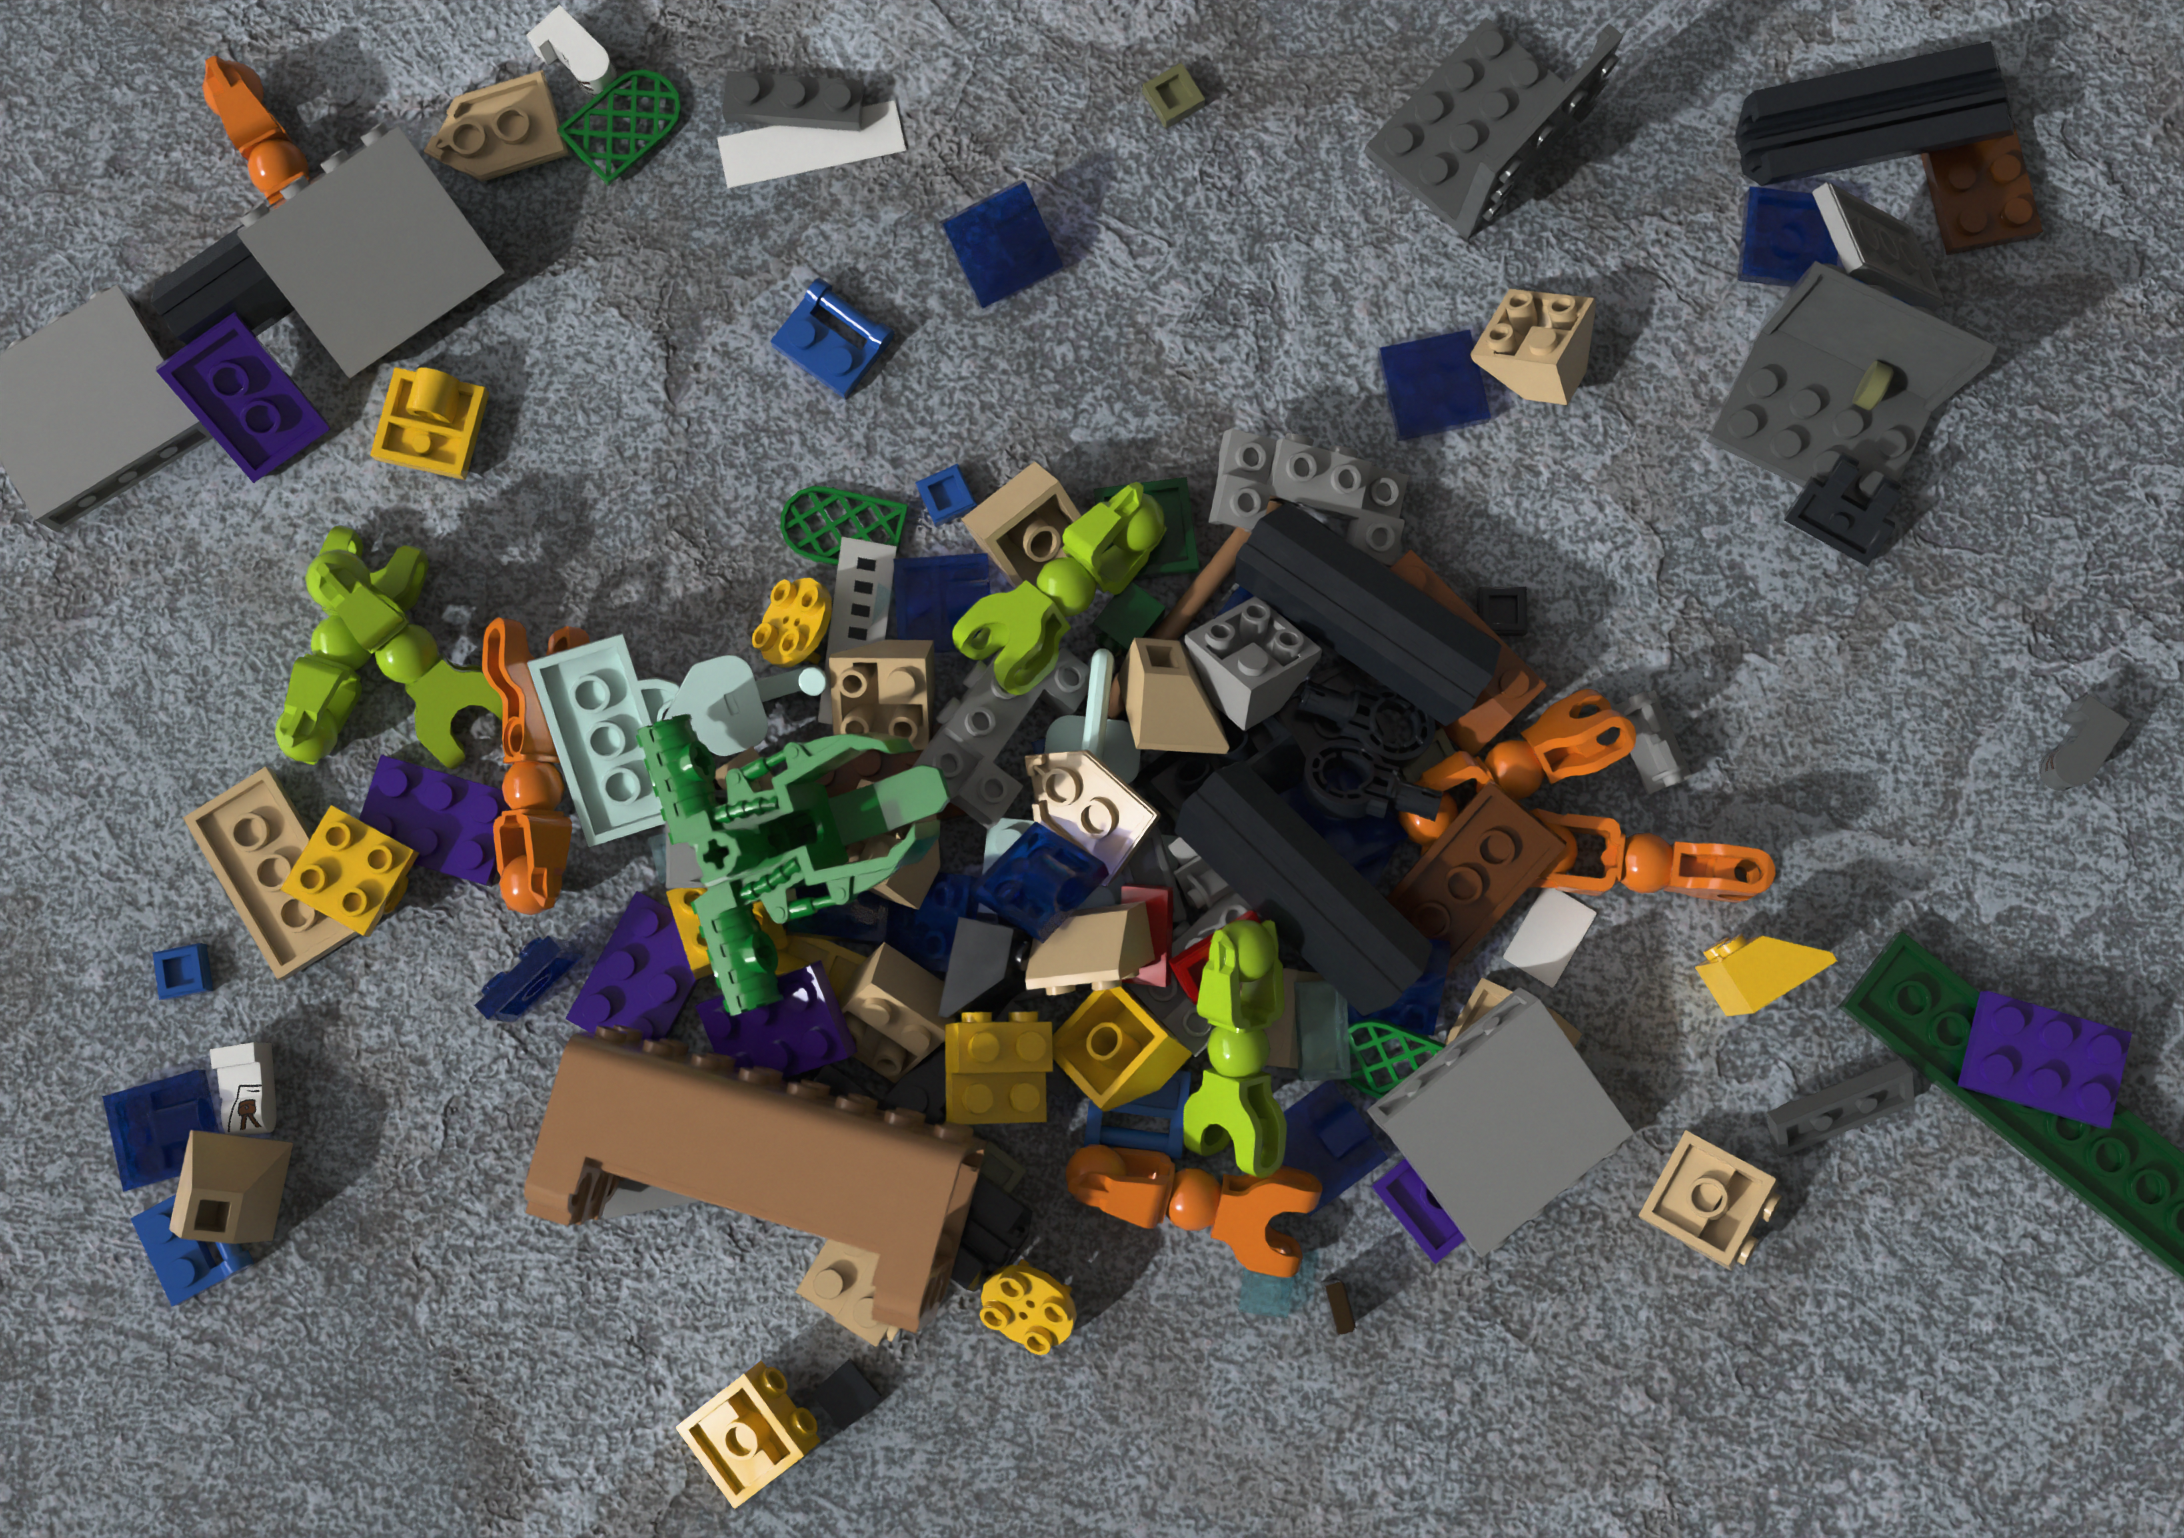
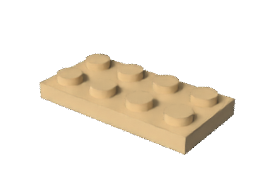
[183,767,359,981]

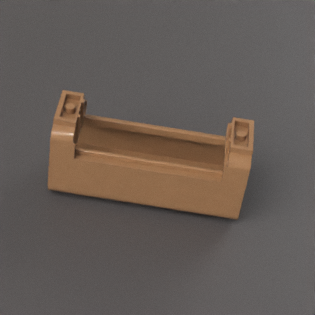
[524,1024,986,1333]

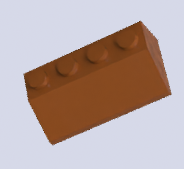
[1390,549,1547,757]

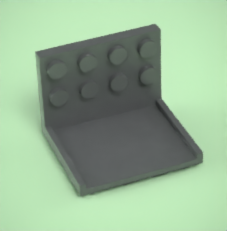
[1364,17,1624,240]
[1706,261,1998,506]

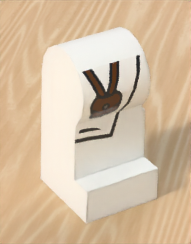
[526,4,617,97]
[210,1042,277,1136]

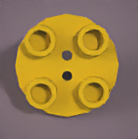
[752,578,832,668]
[980,1258,1077,1355]

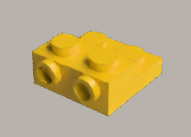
[945,1012,1053,1124]
[675,1360,821,1509]

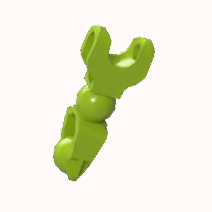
[953,481,1167,695]
[275,525,429,765]
[305,549,503,769]
[1183,920,1287,1178]

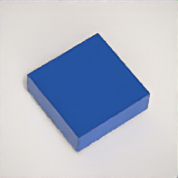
[915,463,977,528]
[152,943,213,1000]

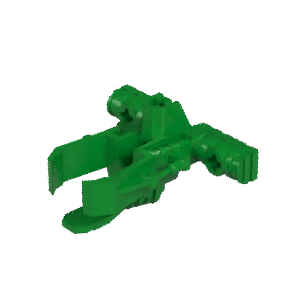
[636,714,952,1017]

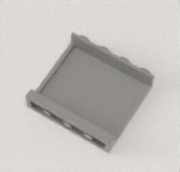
[237,121,505,379]
[0,284,214,532]
[1366,987,1634,1257]

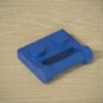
[770,277,895,400]
[1084,1070,1191,1160]
[131,1194,255,1307]

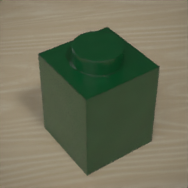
[1093,581,1166,658]

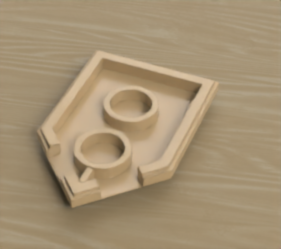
[424,70,570,182]
[1024,750,1160,887]

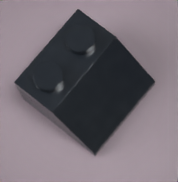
[938,917,1034,1018]

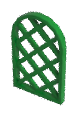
[556,69,681,186]
[780,486,909,566]
[1335,1018,1447,1099]

